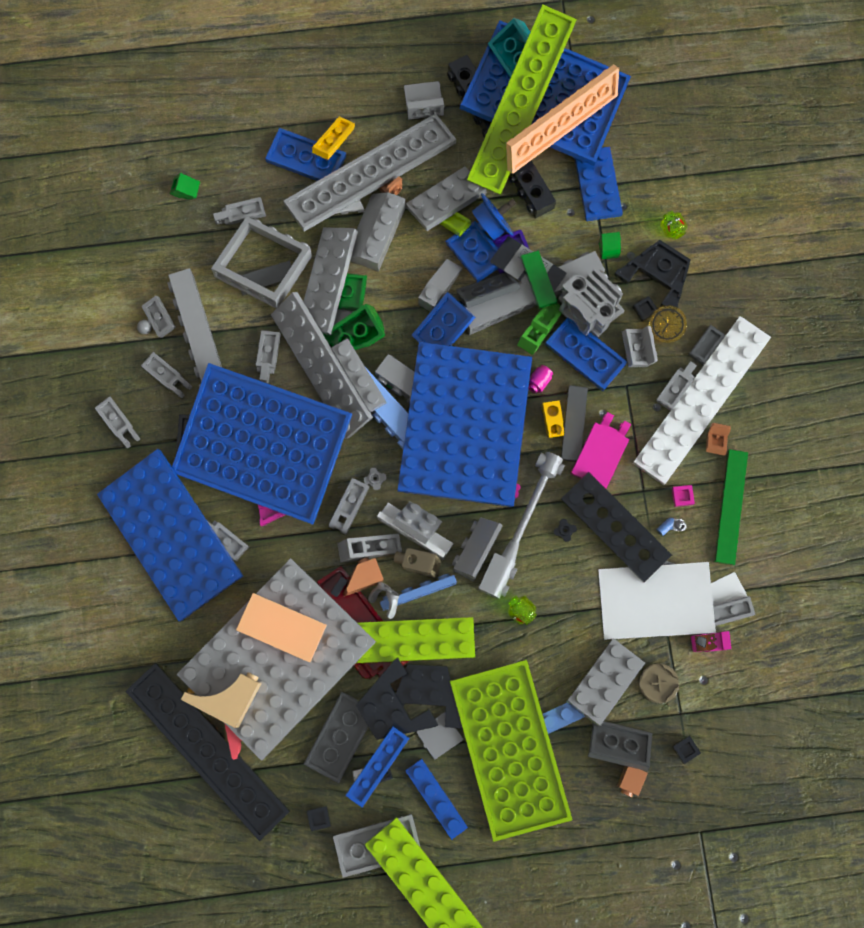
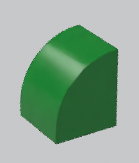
[170,173,201,199]
[598,232,621,260]

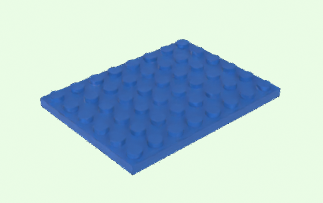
[460,20,631,166]
[398,342,532,507]
[172,363,352,524]

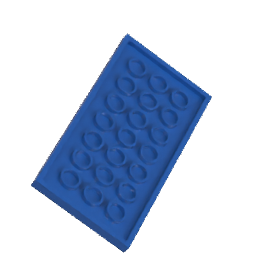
[97,449,243,621]

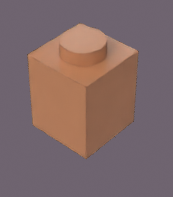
[617,766,648,797]

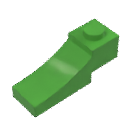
[517,303,562,355]

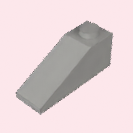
[418,259,463,312]
[337,534,402,563]

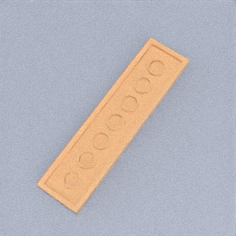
[506,65,619,174]

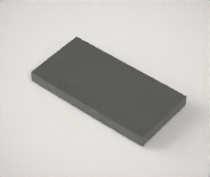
[304,692,368,783]

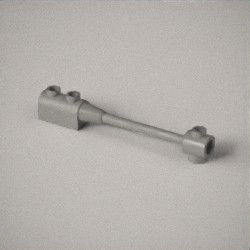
[478,452,565,599]

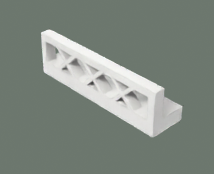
[377,503,453,560]

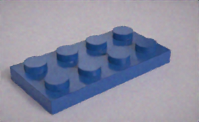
[265,128,347,181]
[574,147,623,221]
[545,318,627,391]

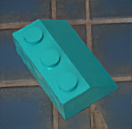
[488,18,530,78]

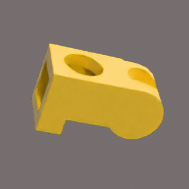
[541,400,564,438]

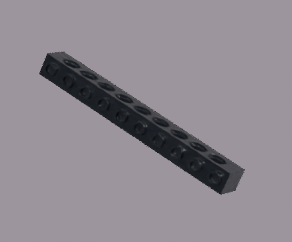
[447,55,556,219]

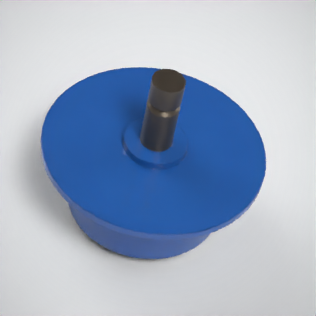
[472,193,516,240]

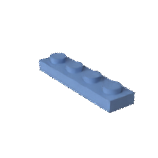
[380,574,457,611]
[543,702,585,734]

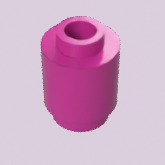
[528,365,553,393]

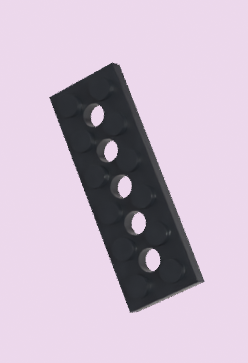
[561,472,672,583]

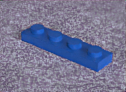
[345,727,410,808]
[405,759,468,840]

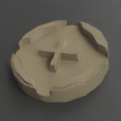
[639,664,679,704]

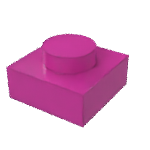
[671,485,695,507]

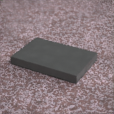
[456,272,520,308]
[588,721,652,771]

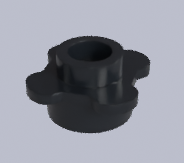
[554,519,577,542]

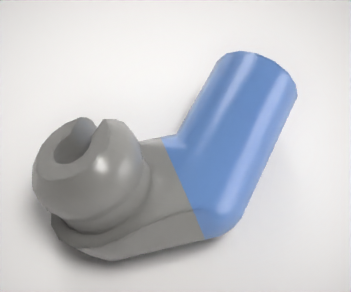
[656,518,687,536]

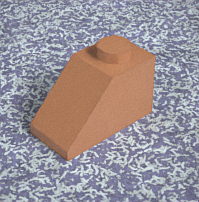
[343,558,384,597]

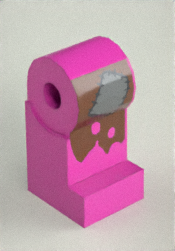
[691,631,732,652]

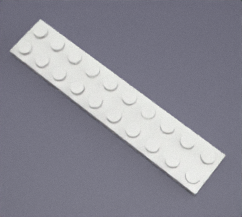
[633,316,771,485]

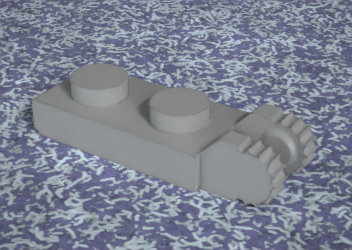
[141,352,192,399]
[95,397,141,449]

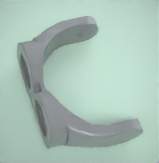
[368,582,400,619]

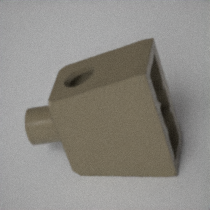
[394,548,442,579]

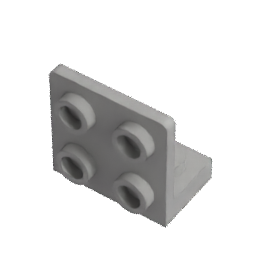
[404,81,444,120]

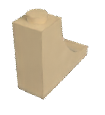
[181,672,262,728]

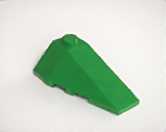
[323,304,385,350]

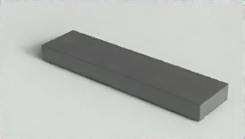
[561,385,588,462]

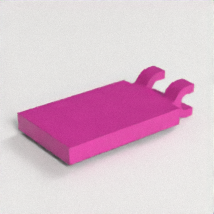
[570,412,631,489]

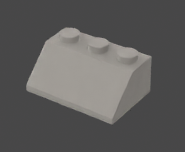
[452,517,502,582]

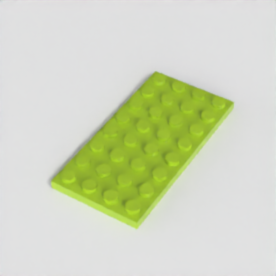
[450,660,572,842]

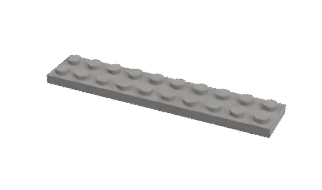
[283,113,456,231]

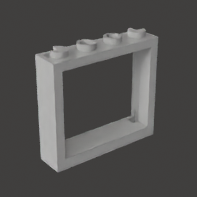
[211,216,312,309]

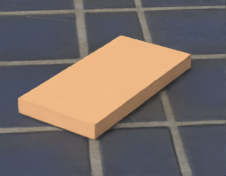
[236,593,327,663]

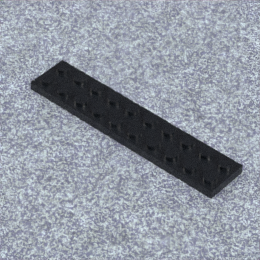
[125,663,290,841]

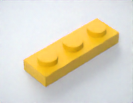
[312,116,355,160]

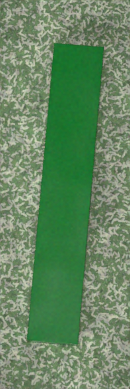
[714,449,748,566]

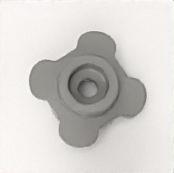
[364,468,387,490]

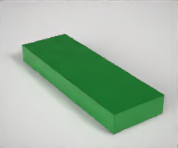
[520,250,557,309]

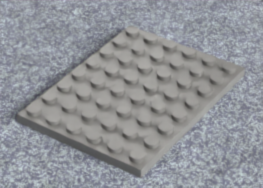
[177,558,376,761]

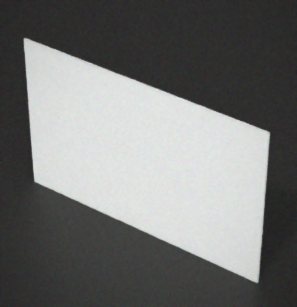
[598,562,716,640]

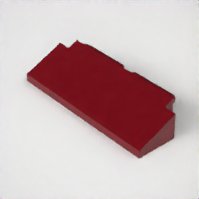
[316,566,409,679]

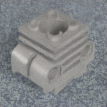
[558,268,623,338]

